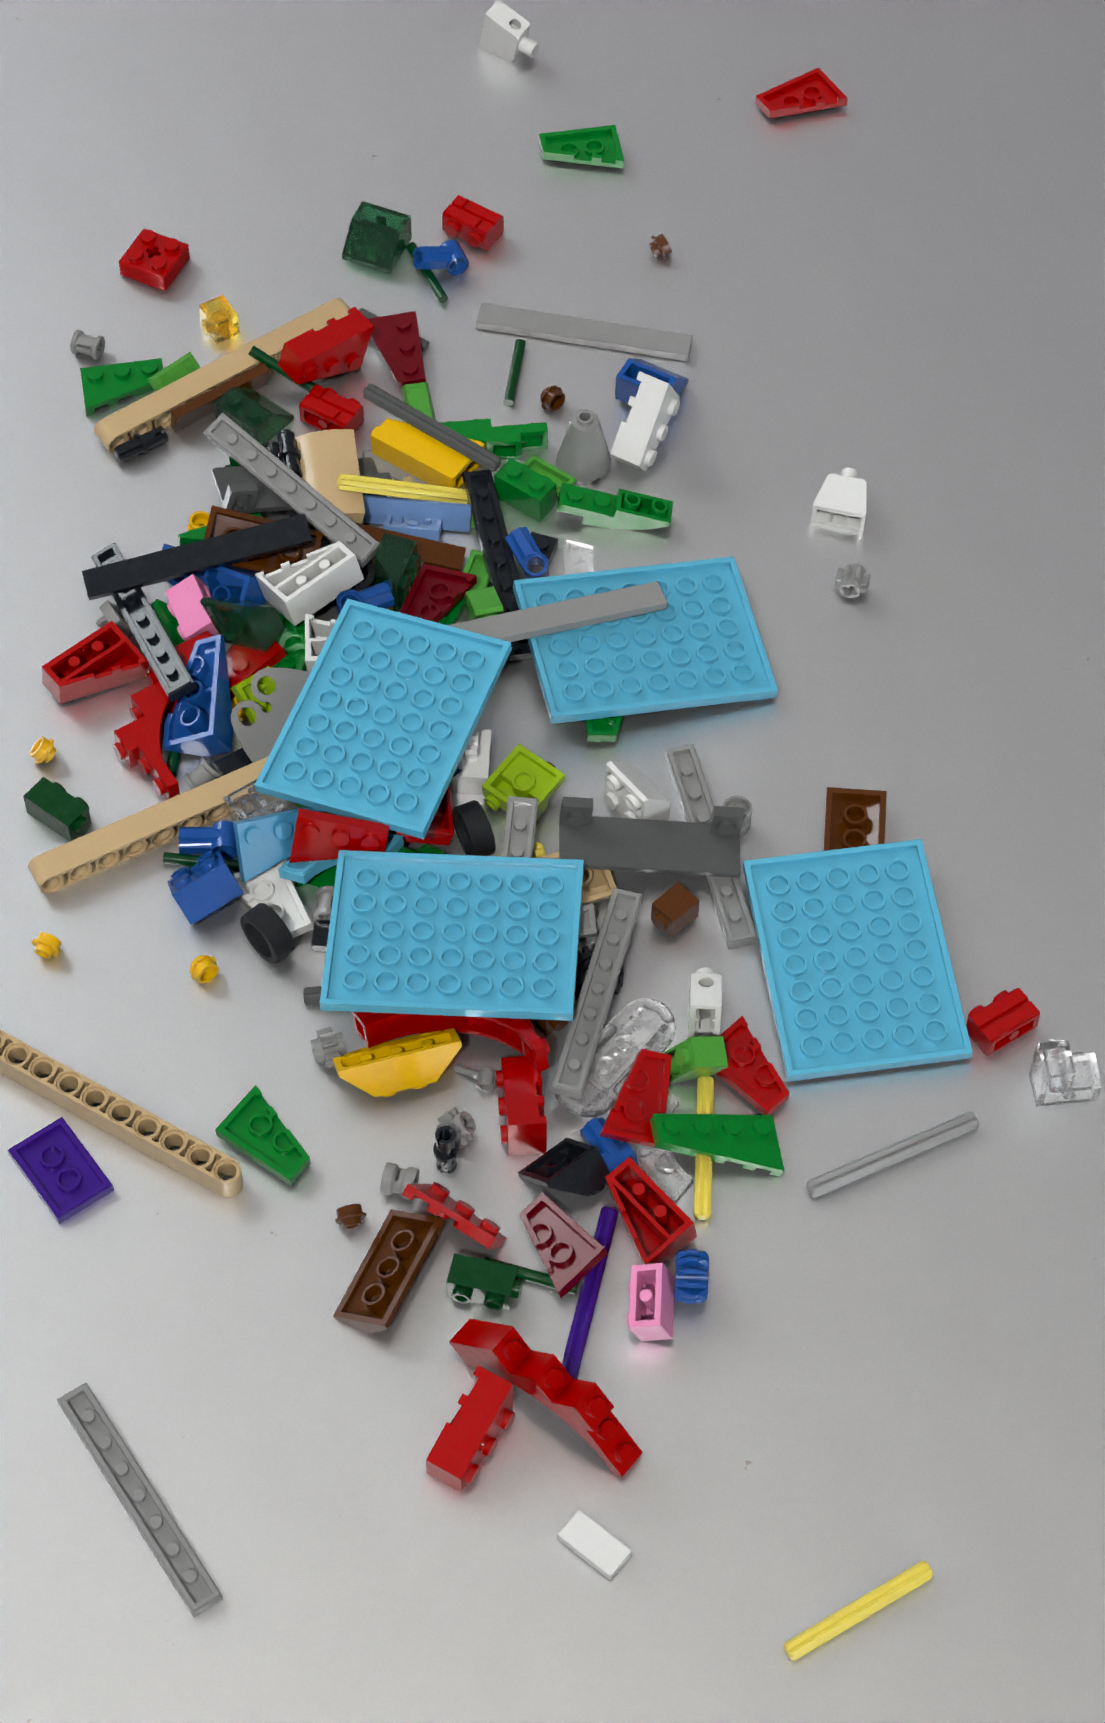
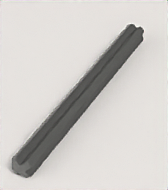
[363,384,501,472]

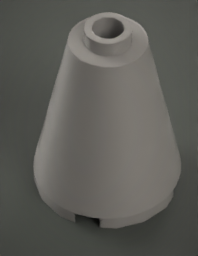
[556,409,611,485]

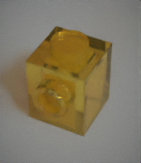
[199,295,240,344]

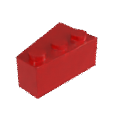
[278,306,374,385]
[41,621,148,704]
[495,1056,547,1156]
[605,1157,697,1265]
[426,1365,515,1492]

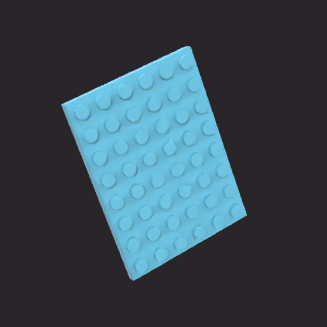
[513,556,778,724]
[254,599,512,839]
[743,839,973,1082]
[320,850,584,1021]

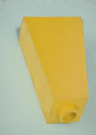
[370,418,485,488]

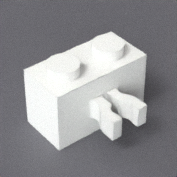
[451,729,492,795]

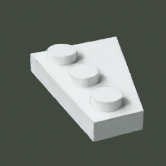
[234,861,314,938]

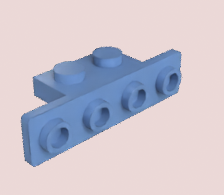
[362,495,472,541]

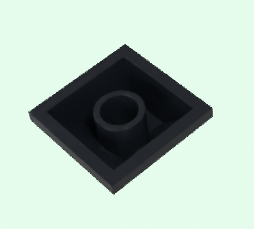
[518,1138,610,1196]

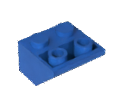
[615,358,689,404]
[167,850,243,925]

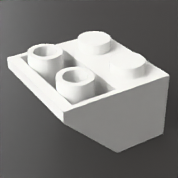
[604,761,671,821]

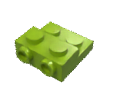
[481,744,566,819]

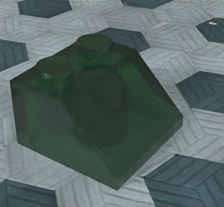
[214,387,294,446]
[200,597,285,652]

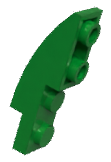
[441,419,548,460]
[557,482,673,530]

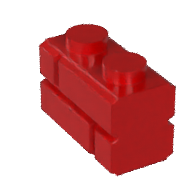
[442,195,504,251]
[299,384,364,434]
[966,988,1040,1056]

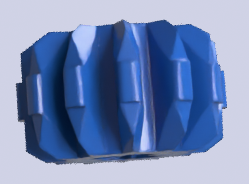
[674,1249,709,1304]

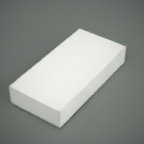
[557,1510,632,1580]

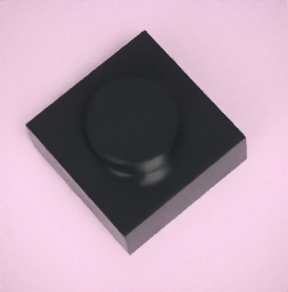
[531,532,558,566]

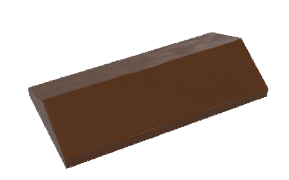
[204,505,323,575]
[824,787,887,851]
[333,1210,445,1334]

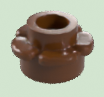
[649,234,672,259]
[540,385,565,412]
[335,1204,367,1229]

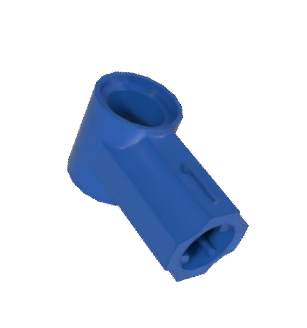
[413,240,469,276]
[505,527,549,579]
[336,582,395,616]
[178,821,237,859]
[580,1117,639,1173]

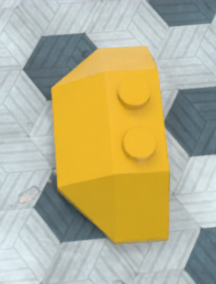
[332,1028,462,1097]

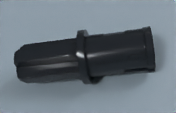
[113,425,168,462]

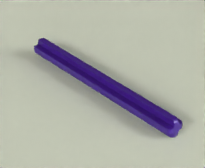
[562,1206,618,1379]

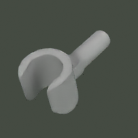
[454,1064,496,1092]

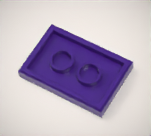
[8,1117,114,1224]

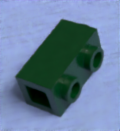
[23,777,91,842]
[446,1253,523,1310]

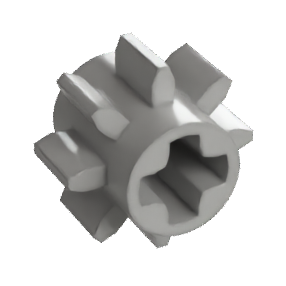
[834,563,871,598]
[310,1027,347,1068]
[436,1107,476,1149]

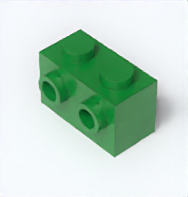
[494,458,556,522]

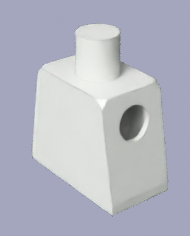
[478,0,539,62]
[811,467,867,533]
[688,967,722,1038]

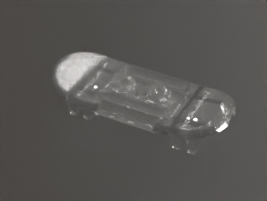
[555,998,676,1119]

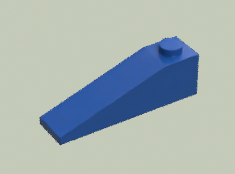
[162,544,265,632]
[163,634,233,757]

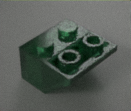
[342,201,412,274]
[375,533,421,612]

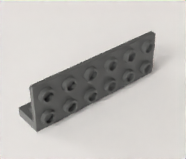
[211,457,392,513]
[559,797,744,878]

